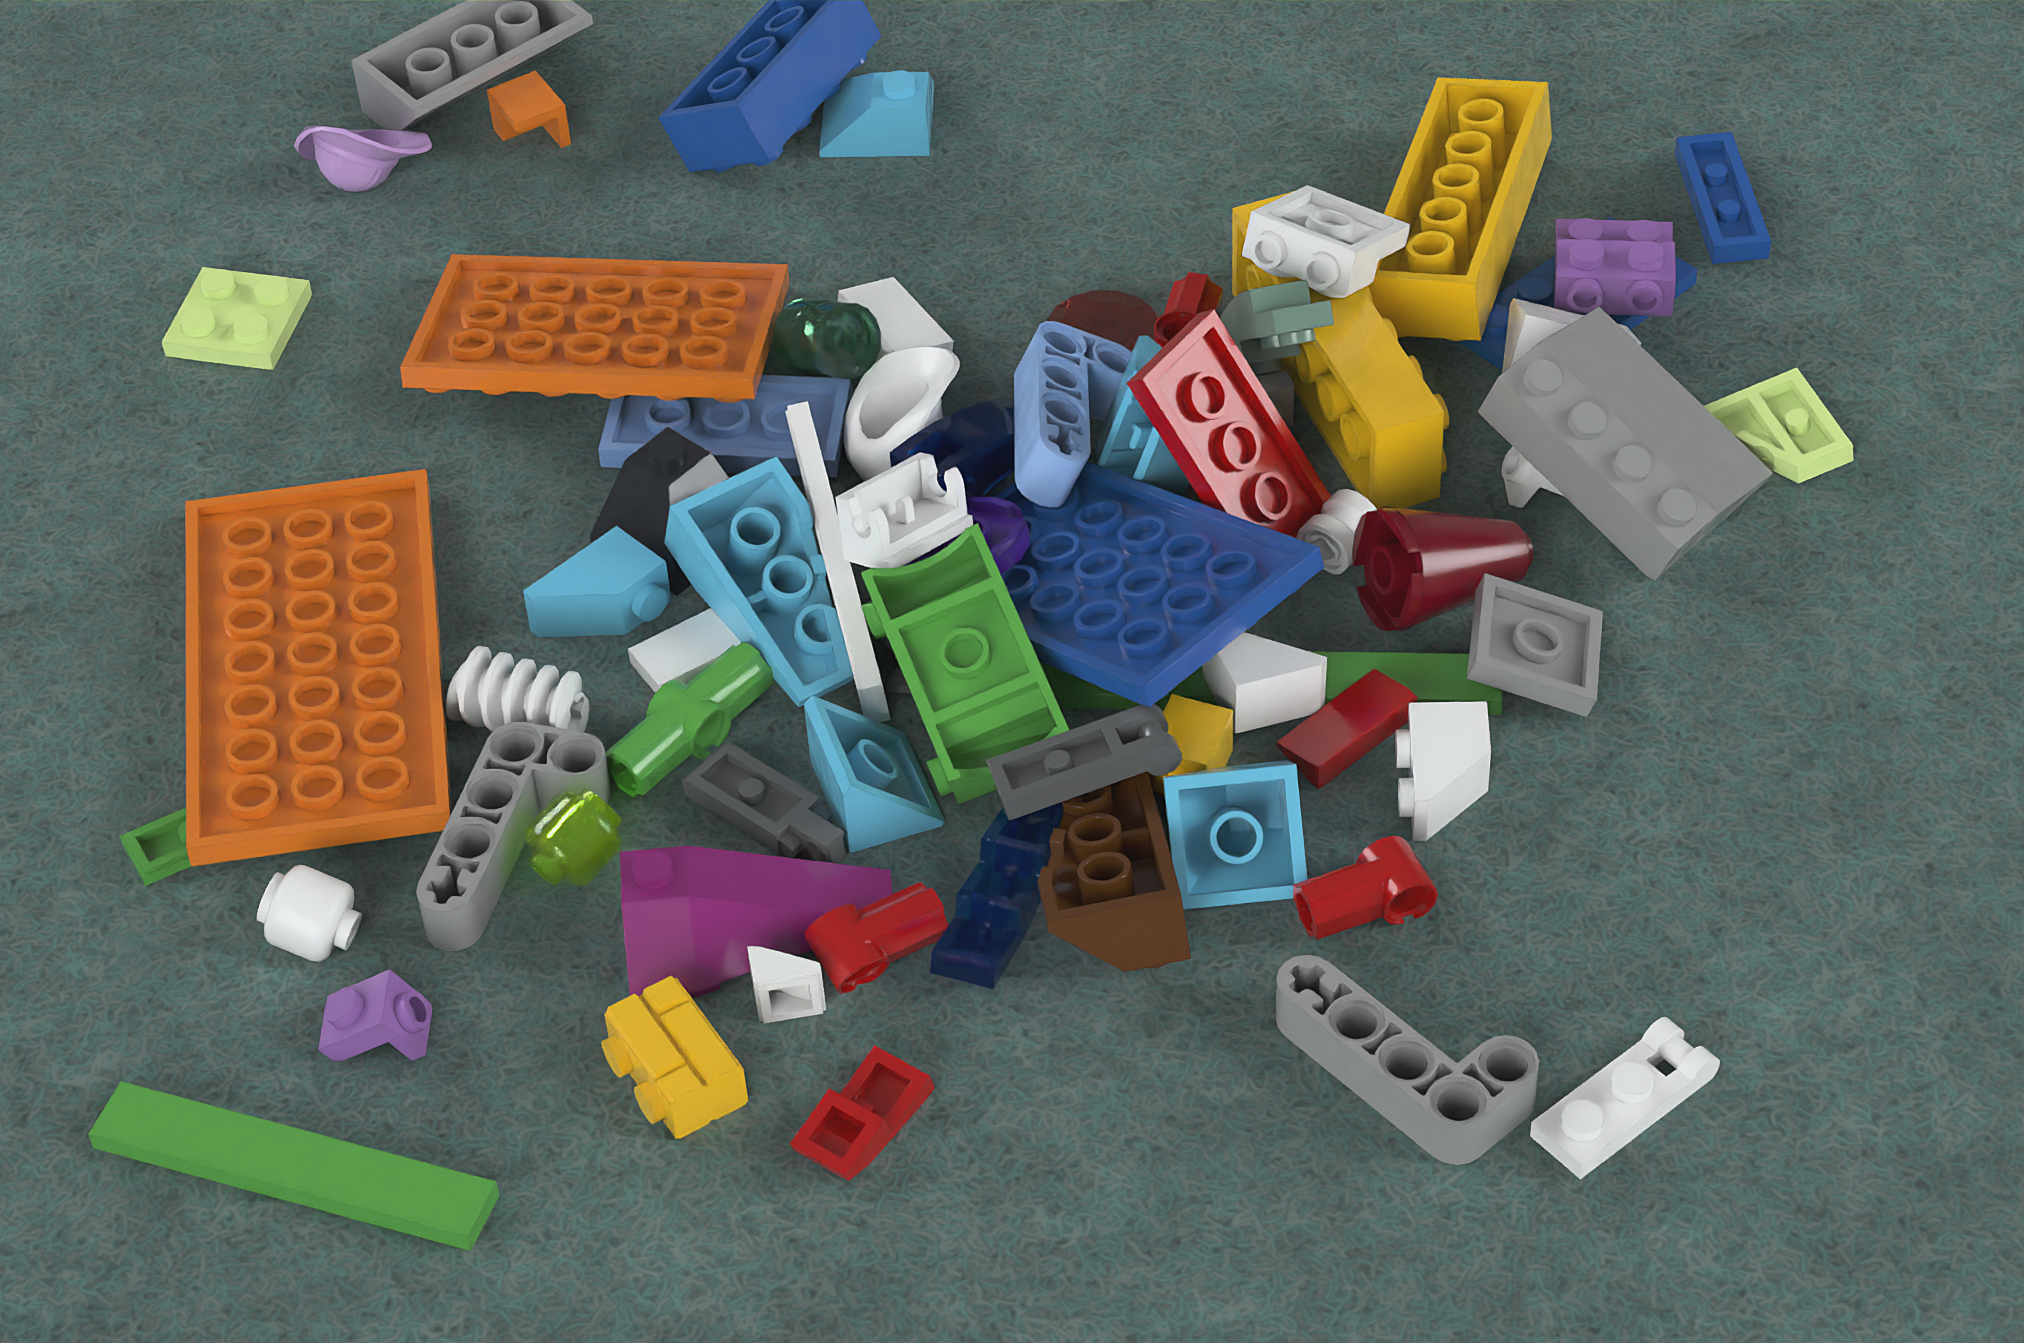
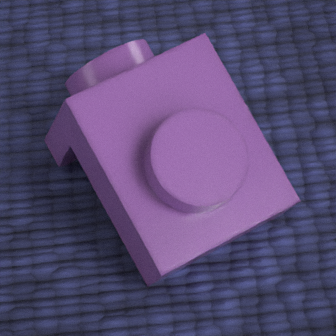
[318,969,433,1061]

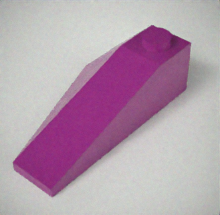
[620,845,893,998]

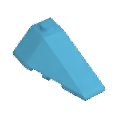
[664,456,854,707]

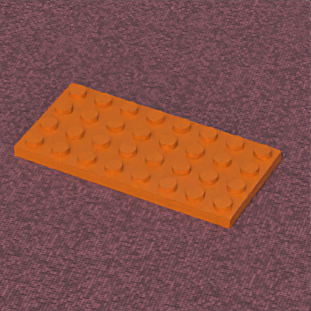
[185,469,452,867]

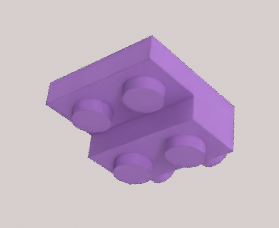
[1554,218,1676,317]

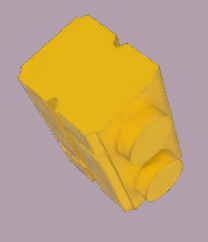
[601,976,748,1139]

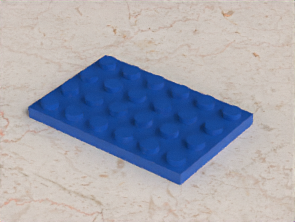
[901,462,1324,708]

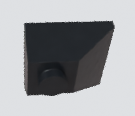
[590,427,729,596]

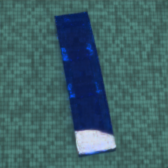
[930,802,1063,989]

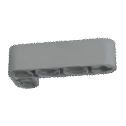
[416,722,612,951]
[1276,955,1539,1165]

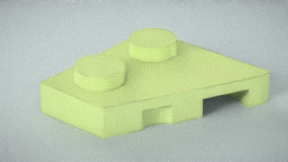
[1704,368,1854,484]

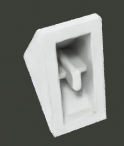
[1202,632,1327,734]

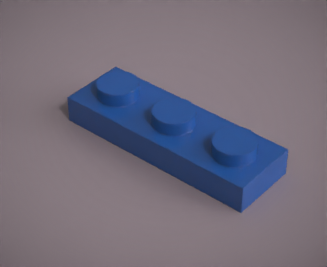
[1675,132,1771,264]

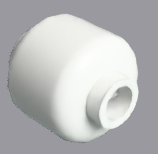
[257,865,362,962]

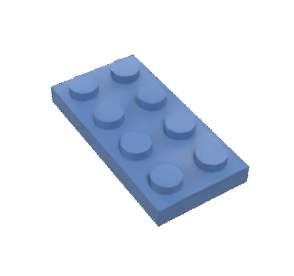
[598,375,853,478]

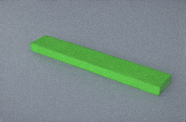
[88,1081,500,1251]

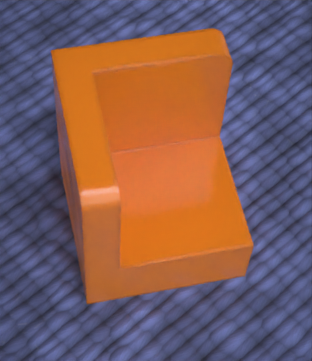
[487,70,571,148]

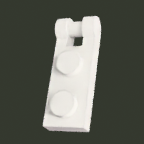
[1530,1017,1720,1179]

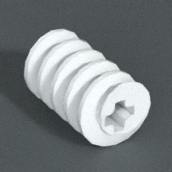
[446,646,590,732]

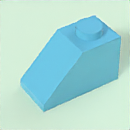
[523,526,672,637]

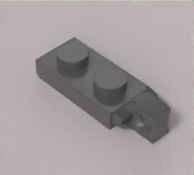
[682,742,847,864]

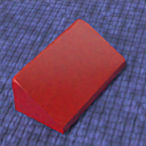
[1276,669,1418,789]

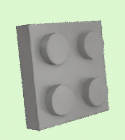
[1467,573,1603,717]

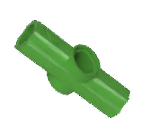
[606,641,774,798]

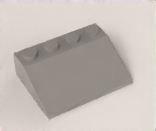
[1478,307,1774,581]

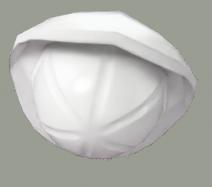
[843,347,960,482]

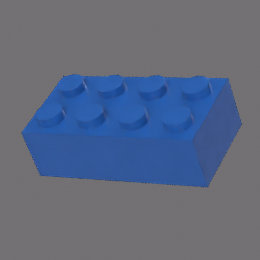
[658,0,881,172]

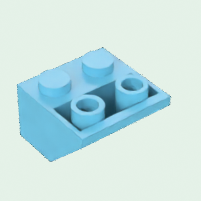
[1095,335,1190,497]

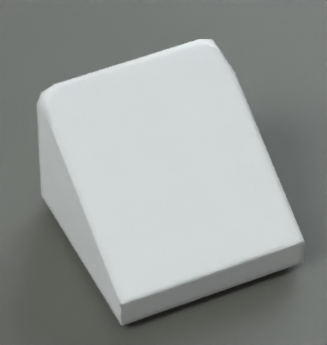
[747,946,826,1024]

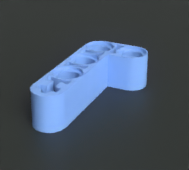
[1014,321,1132,508]

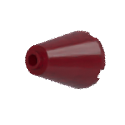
[1352,506,1533,631]

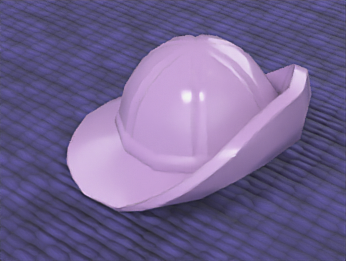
[294,125,432,192]

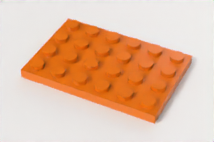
[400,254,789,403]

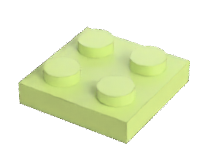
[162,267,312,370]

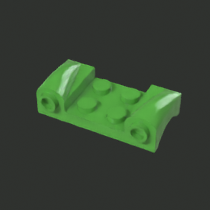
[861,523,1069,805]

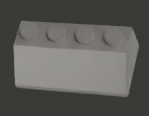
[351,0,593,131]

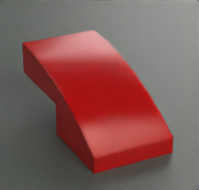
[790,1045,935,1181]

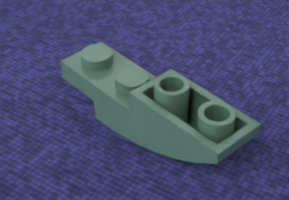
[1220,280,1334,375]

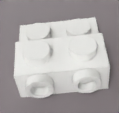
[1242,185,1410,298]

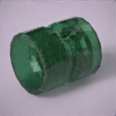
[773,298,881,379]

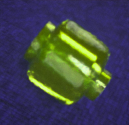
[525,788,623,887]

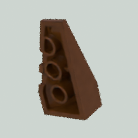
[1038,771,1191,972]

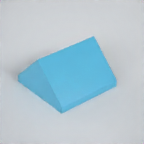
[804,696,945,853]

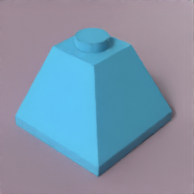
[819,70,934,157]
[1163,760,1307,910]

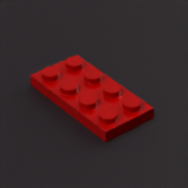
[1126,309,1331,539]

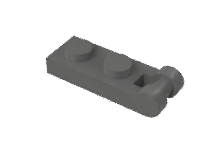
[986,704,1182,821]

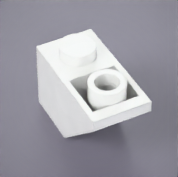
[1395,702,1491,841]

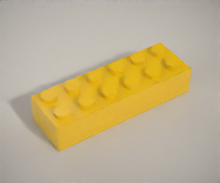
[1367,77,1552,341]
[1232,191,1449,509]

